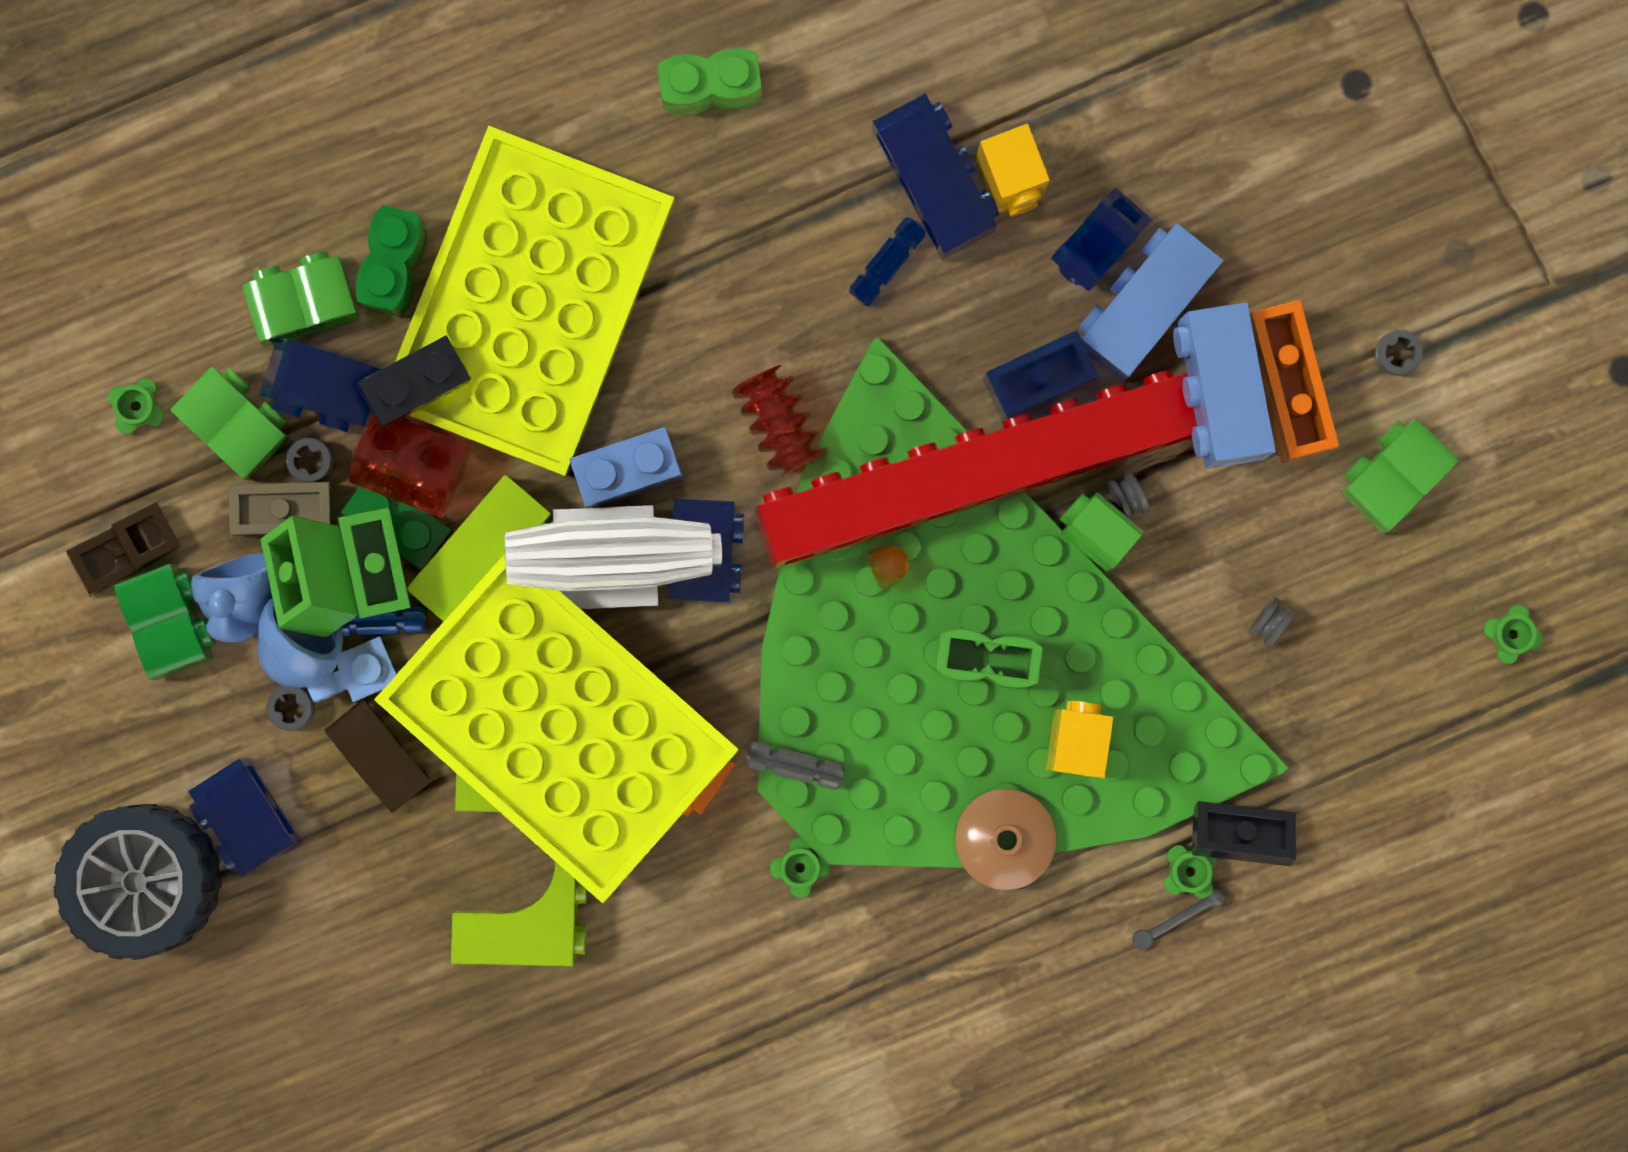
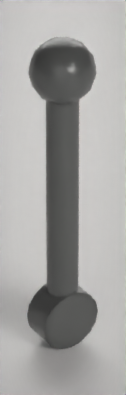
[1132,888,1226,950]

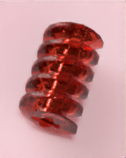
[731,365,830,478]

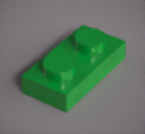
[341,472,453,570]

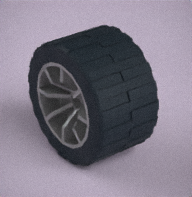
[53,804,222,960]

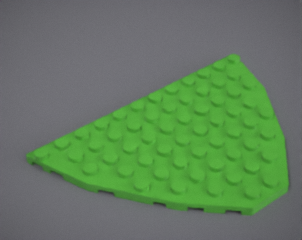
[758,337,1288,868]

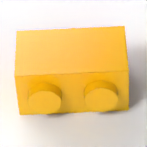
[975,124,1050,217]
[1045,701,1113,779]

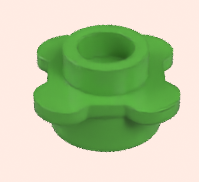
[108,378,164,434]
[1483,605,1543,664]
[770,838,830,898]
[1164,845,1217,899]

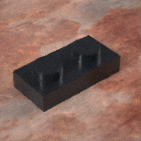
[357,335,471,429]
[1192,801,1296,866]

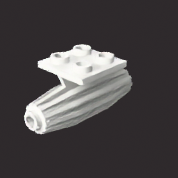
[504,505,722,610]

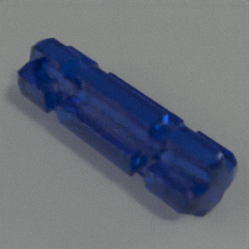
[849,217,926,306]

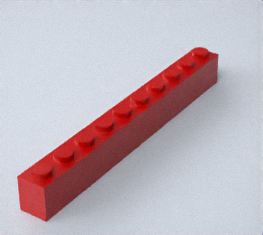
[754,369,1197,570]

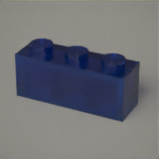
[872,93,1000,260]

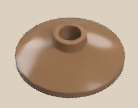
[955,789,1056,890]

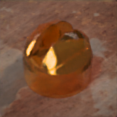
[867,545,909,589]

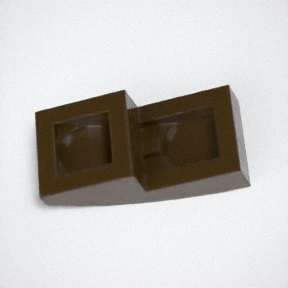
[66,502,180,597]
[325,698,431,813]

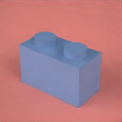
[569,427,683,508]

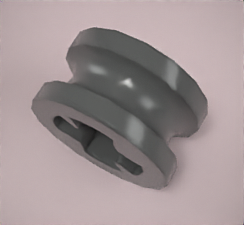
[1375,330,1423,375]
[286,438,335,483]
[1107,471,1150,520]
[1248,597,1295,647]
[267,687,315,731]

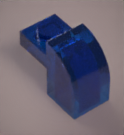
[1050,187,1153,292]

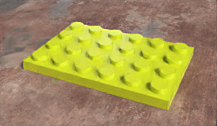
[395,125,675,477]
[374,554,739,903]

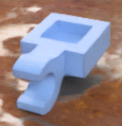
[307,636,397,703]

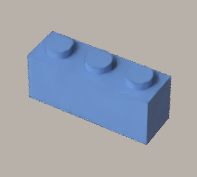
[1078,223,1224,382]
[1173,303,1276,469]

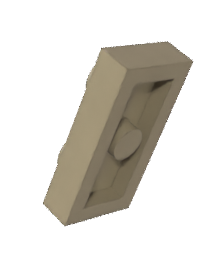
[229,482,333,536]

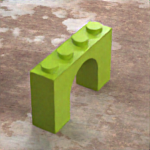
[451,773,588,966]

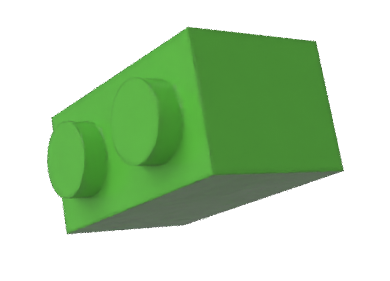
[338,507,410,618]
[260,515,358,638]

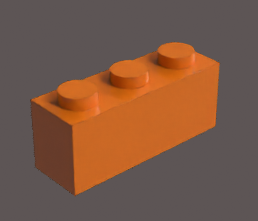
[1250,300,1339,464]

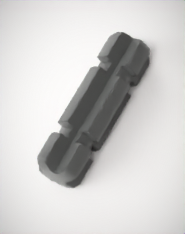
[745,741,845,790]

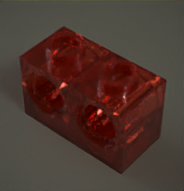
[349,415,469,518]

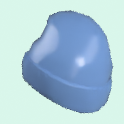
[191,553,272,643]
[257,598,343,689]

